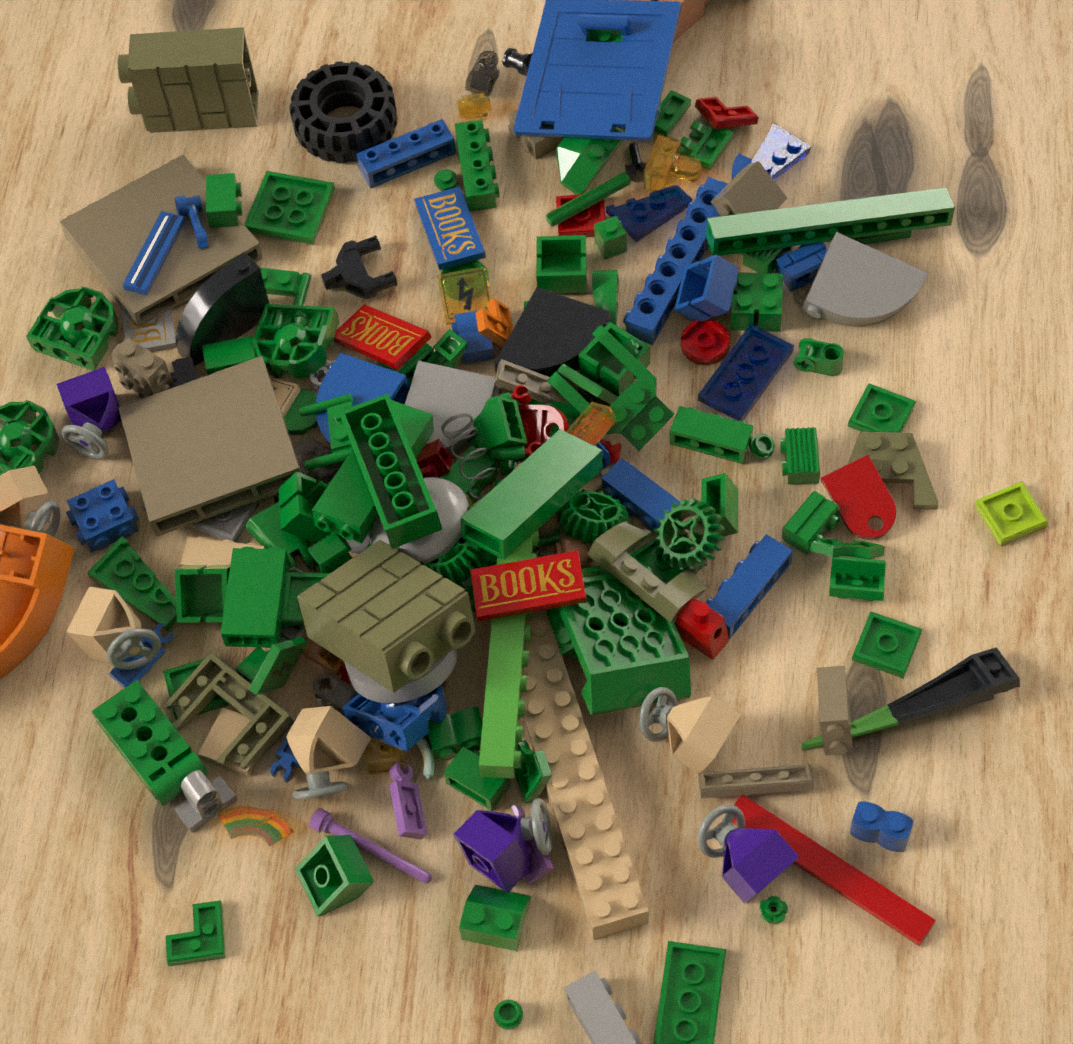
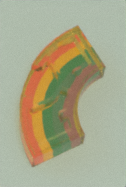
[217,805,293,847]

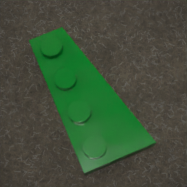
[87,535,177,632]

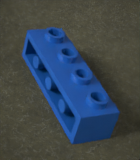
[357,119,456,189]

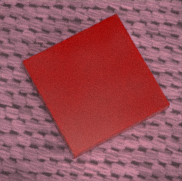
[556,194,606,237]

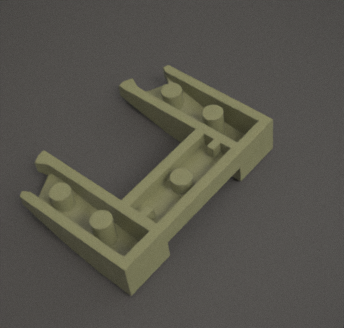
[587,521,707,623]
[165,652,294,769]

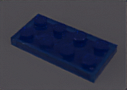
[698,324,794,421]

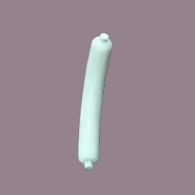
[416,737,435,780]

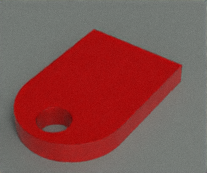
[518,405,569,457]
[821,455,896,540]

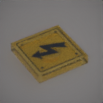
[437,266,492,325]

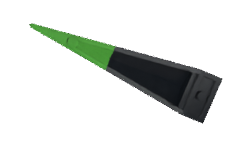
[801,647,1020,750]

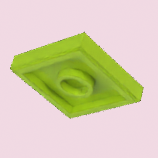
[974,481,1048,546]

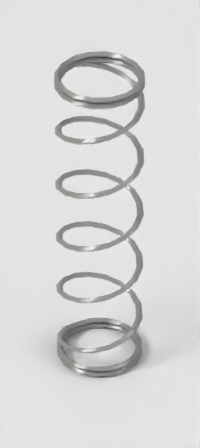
[441,413,496,499]

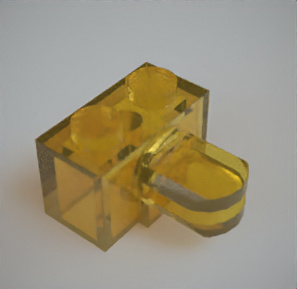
[644,135,701,194]

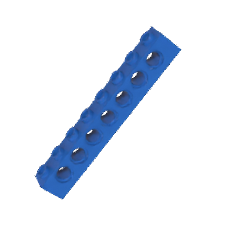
[623,177,728,345]

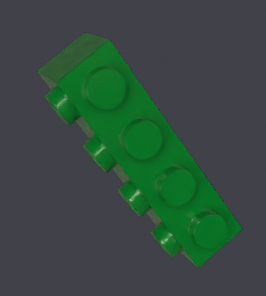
[454,120,500,212]

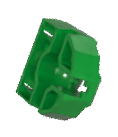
[26,286,118,371]
[252,304,339,379]
[0,400,60,475]

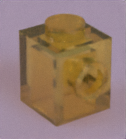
[366,738,407,775]

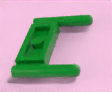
[260,267,311,317]
[299,393,354,471]

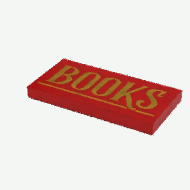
[333,304,432,370]
[471,550,587,622]

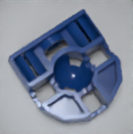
[343,685,448,751]

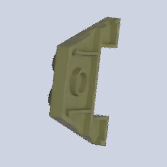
[848,432,938,510]

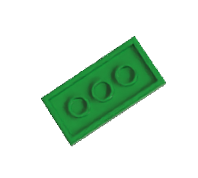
[653,941,726,1044]

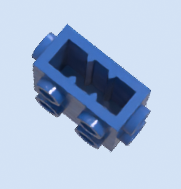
[66,479,139,553]

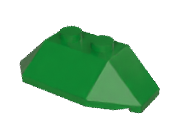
[556,127,625,195]

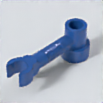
[175,195,208,249]

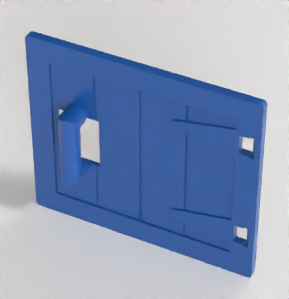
[513,0,681,141]

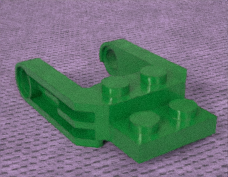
[547,325,675,451]

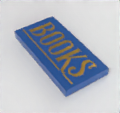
[414,187,486,270]

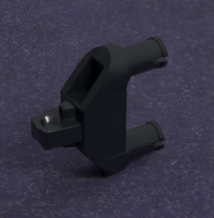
[321,235,398,299]

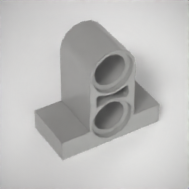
[174,770,237,833]

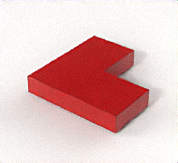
[695,97,759,129]

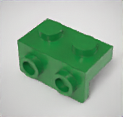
[829,556,886,601]

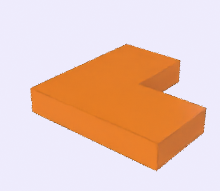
[475,299,513,348]

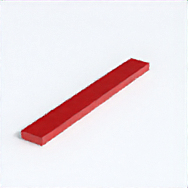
[732,795,936,946]

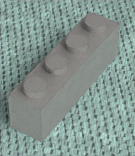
[564,971,641,1044]

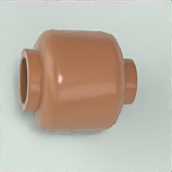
[553,536,592,568]

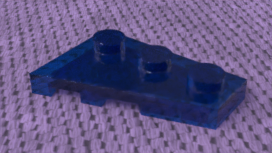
[750,123,811,180]
[606,185,693,242]

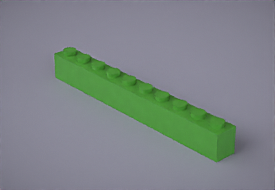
[479,530,539,778]

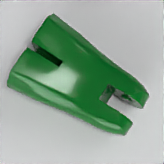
[246,502,313,569]

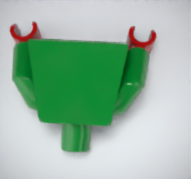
[470,385,542,461]

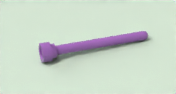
[309,808,432,883]

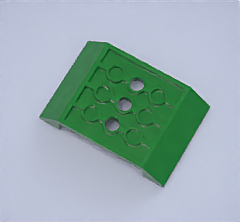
[557,564,691,716]

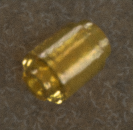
[457,93,492,120]

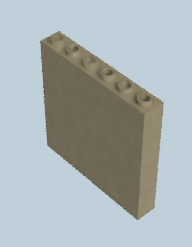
[60,155,263,327]
[118,356,302,536]

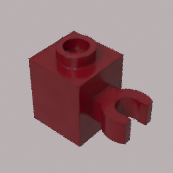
[416,439,453,478]

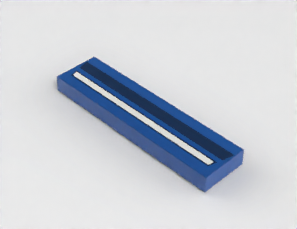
[123,211,185,295]

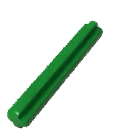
[546,172,630,227]

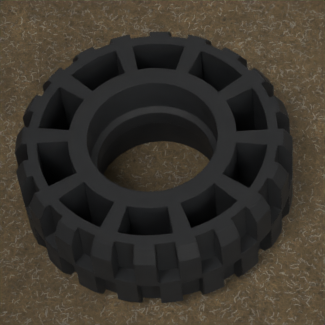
[290,61,398,163]

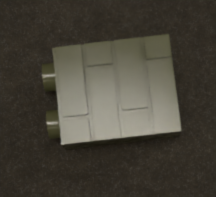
[117,27,259,133]
[297,540,476,693]

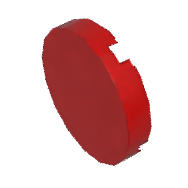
[680,320,730,365]

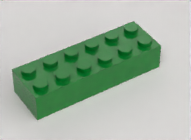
[339,393,443,549]

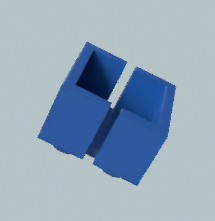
[674,255,739,322]

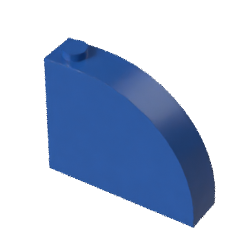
[316,353,411,447]

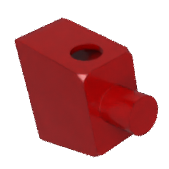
[675,598,729,660]

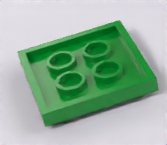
[244,171,335,244]

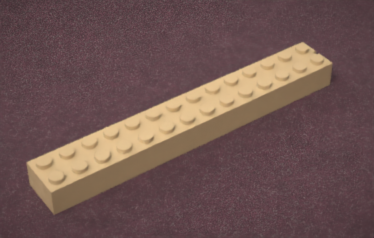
[490,610,649,940]

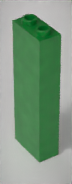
[312,400,434,544]
[460,429,602,560]

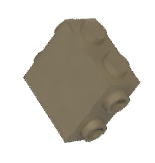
[111,337,174,399]

